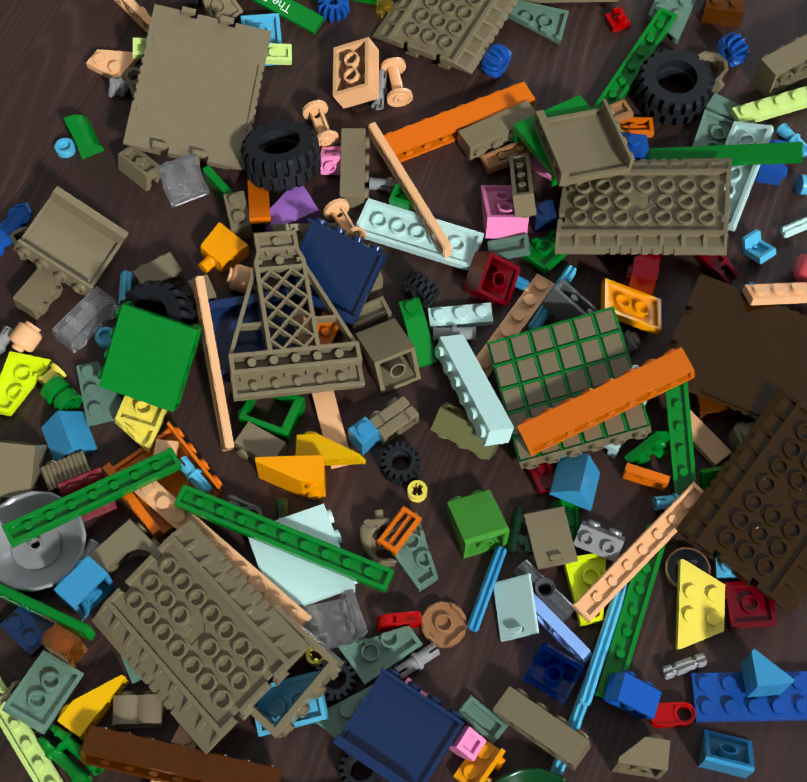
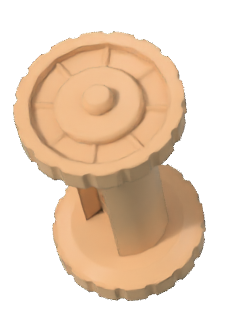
[380,57,413,107]
[302,100,340,150]
[323,198,366,239]

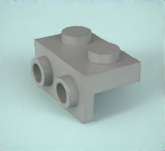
[574,519,625,562]

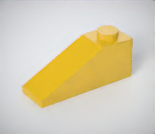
[295,431,366,466]
[57,675,129,742]

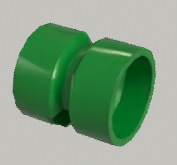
[40,376,83,412]

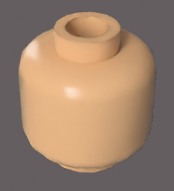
[226,264,253,294]
[9,321,42,353]

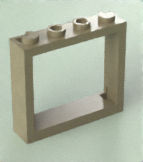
[250,604,344,738]

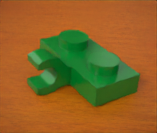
[625,431,672,465]

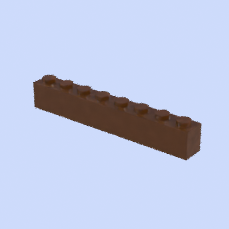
[80,725,282,782]

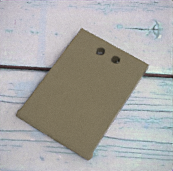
[523,506,578,570]

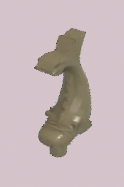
[359,509,397,568]

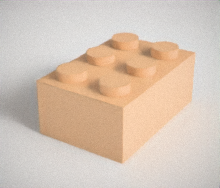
[333,37,379,109]

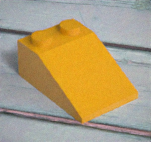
[255,455,326,500]

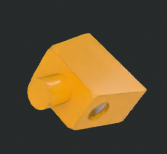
[198,222,250,273]

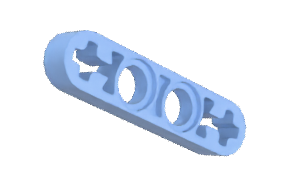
[534,594,592,665]

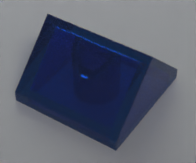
[523,641,585,704]

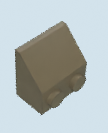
[611,734,670,779]

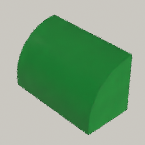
[63,115,105,159]

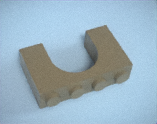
[88,519,161,576]

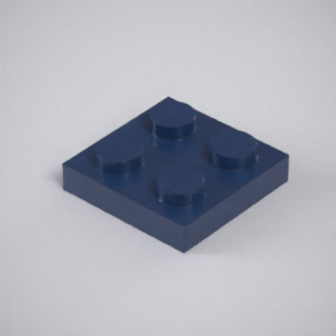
[0,592,63,658]

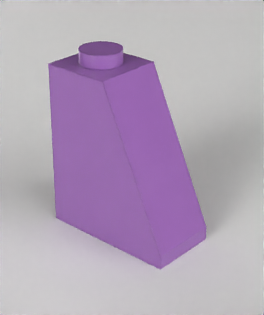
[264,185,319,232]

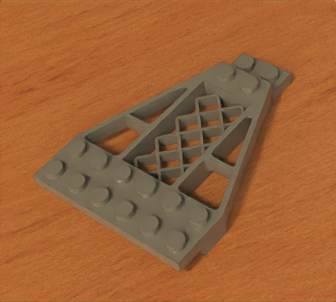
[227,230,365,402]

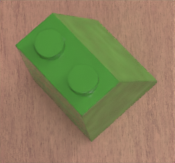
[446,489,510,559]

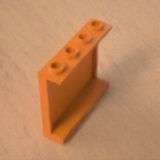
[102,422,223,541]

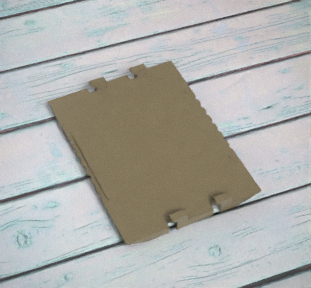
[372,0,518,74]
[123,4,272,170]
[555,158,732,255]
[92,520,310,755]

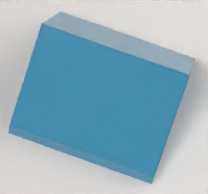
[41,411,98,461]
[549,454,600,511]
[741,649,795,697]
[698,729,755,778]

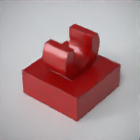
[604,7,630,33]

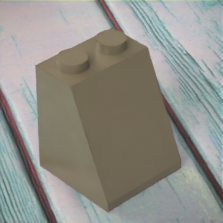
[355,318,421,394]
[0,440,48,501]

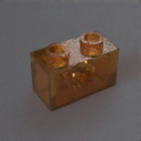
[41,623,88,668]

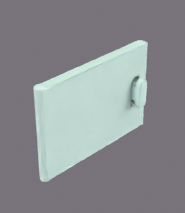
[494,573,539,642]

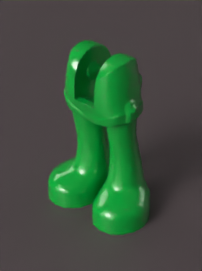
[37,724,104,782]

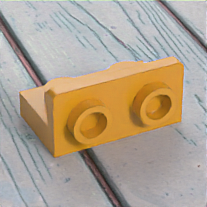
[453,738,506,782]

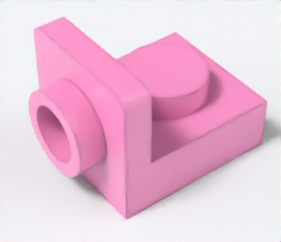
[321,146,341,175]

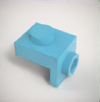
[742,229,776,264]

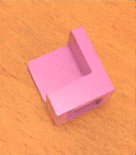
[449,726,487,761]

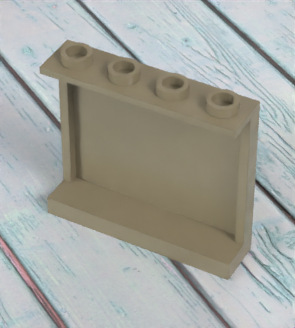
[534,98,634,187]
[13,186,129,297]

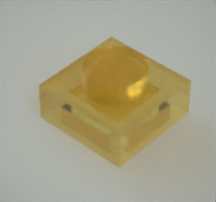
[376,0,394,18]

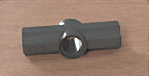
[512,560,575,622]

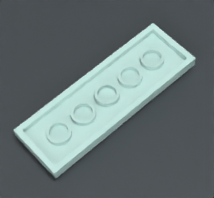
[722,121,774,231]
[355,198,484,271]

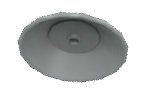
[0,491,87,592]

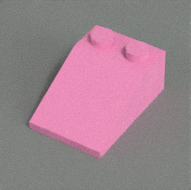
[480,185,529,240]

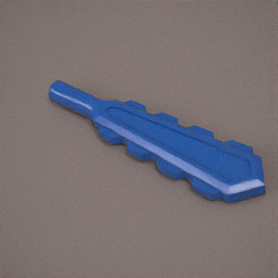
[0,202,32,257]

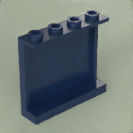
[279,217,387,324]
[208,289,298,383]
[333,668,464,782]

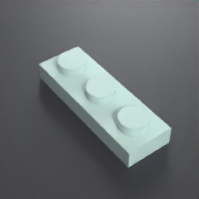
[428,303,493,331]

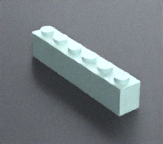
[435,334,514,446]

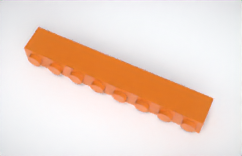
[384,82,535,163]
[517,347,695,456]

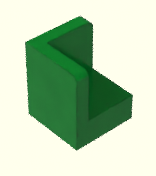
[389,183,413,211]

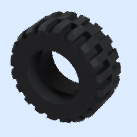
[634,48,714,126]
[241,120,322,192]
[114,280,199,326]

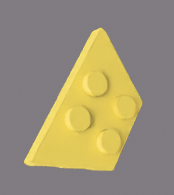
[115,396,168,453]
[675,559,725,650]

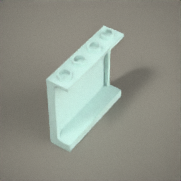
[248,503,358,607]

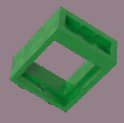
[237,395,306,444]

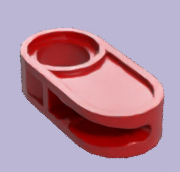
[376,611,423,632]
[648,702,696,728]

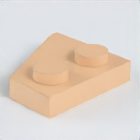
[86,49,140,79]

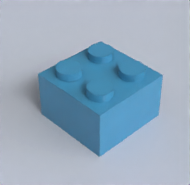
[54,556,116,621]

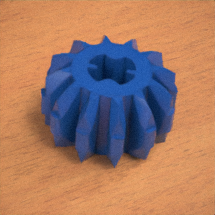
[317,0,350,23]
[716,32,750,67]
[481,43,511,78]

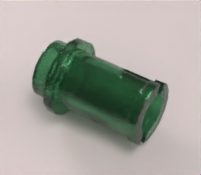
[275,498,290,520]

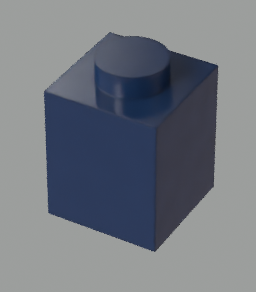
[530,200,557,233]

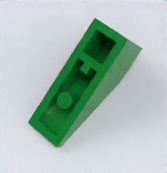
[398,297,436,368]

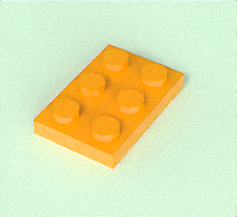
[601,278,662,335]

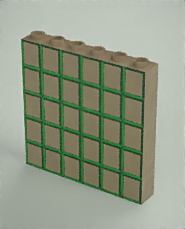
[487,306,652,470]

